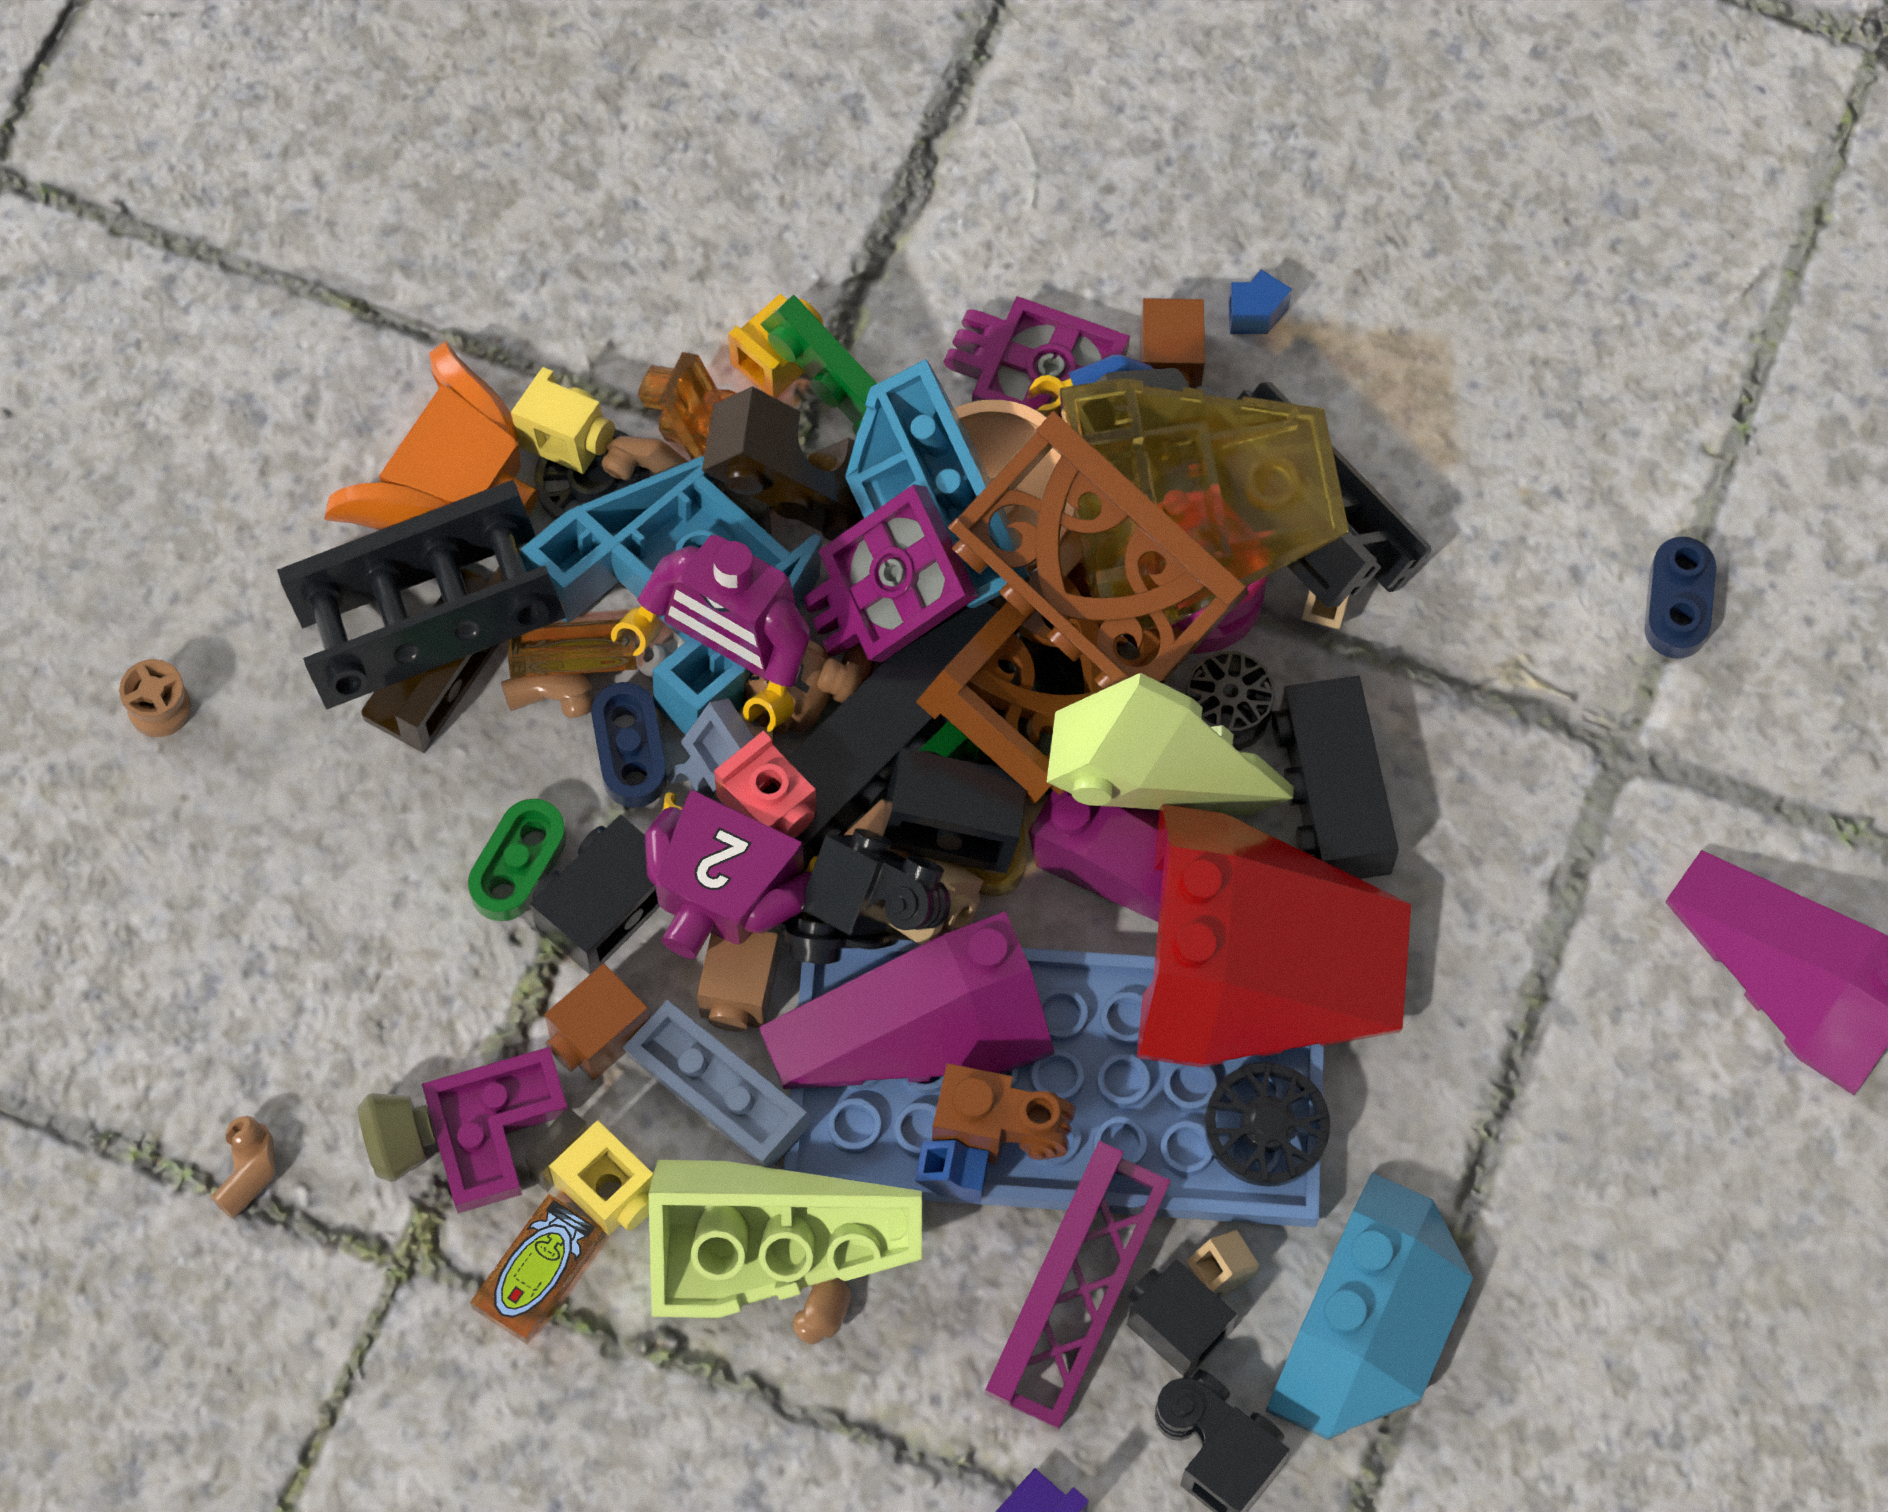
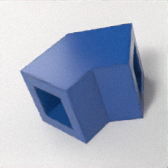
[1228,269,1292,334]
[915,1140,989,1203]

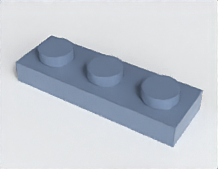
[623,1000,813,1168]

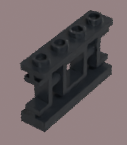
[1160,382,1432,609]

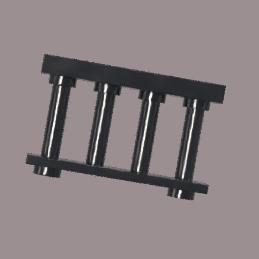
[277,479,566,710]

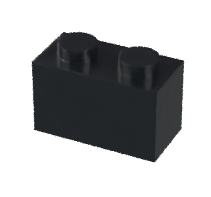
[881,747,1026,874]
[530,814,660,975]

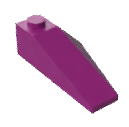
[1028,791,1163,922]
[1665,850,1888,1095]
[759,911,1054,1089]

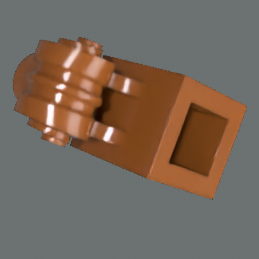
[932,1063,1076,1165]

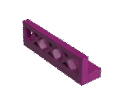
[984,1140,1171,1430]

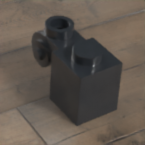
[802,828,951,935]
[1154,1369,1290,1512]

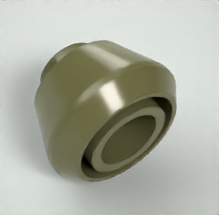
[358,1093,436,1182]

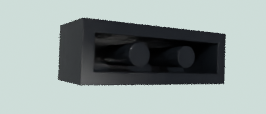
[1272,675,1399,879]

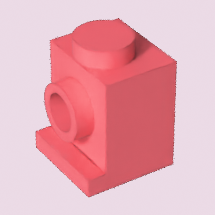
[714,730,817,838]

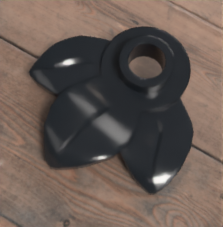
[775,911,899,964]

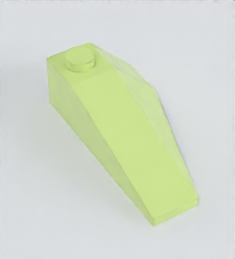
[1047,673,1294,816]
[649,1160,922,1318]

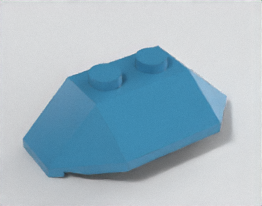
[845,359,1031,608]
[1265,1173,1473,1440]

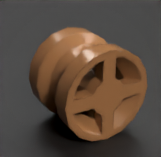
[119,659,192,737]

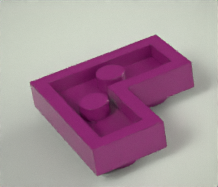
[422,1047,569,1214]

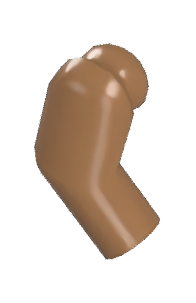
[602,436,688,480]
[817,644,874,704]
[501,670,594,719]
[210,1116,276,1219]
[793,1278,852,1345]

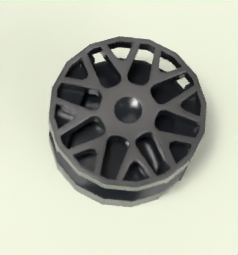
[1186,651,1275,751]

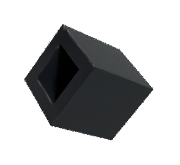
[1127,1259,1237,1378]

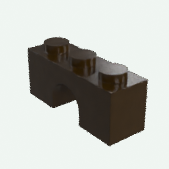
[702,386,864,541]

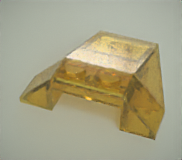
[1060,378,1349,631]

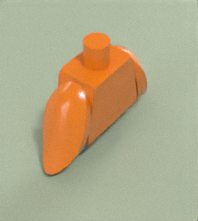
[324,340,539,530]

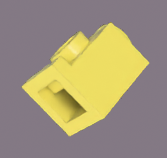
[511,367,615,474]
[549,1120,653,1236]

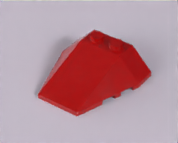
[1137,804,1411,1068]

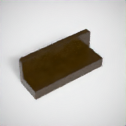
[361,567,504,753]

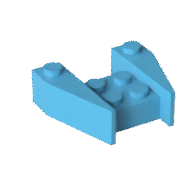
[521,455,822,735]

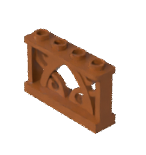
[948,411,1249,689]
[916,532,1183,804]

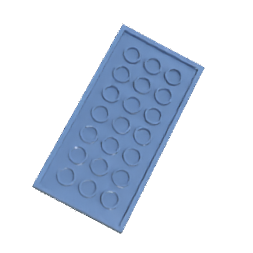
[784,939,1324,1227]

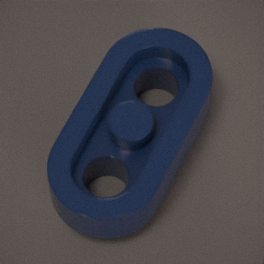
[1644,537,1716,659]
[591,682,667,808]

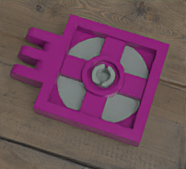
[943,296,1130,442]
[803,484,979,662]

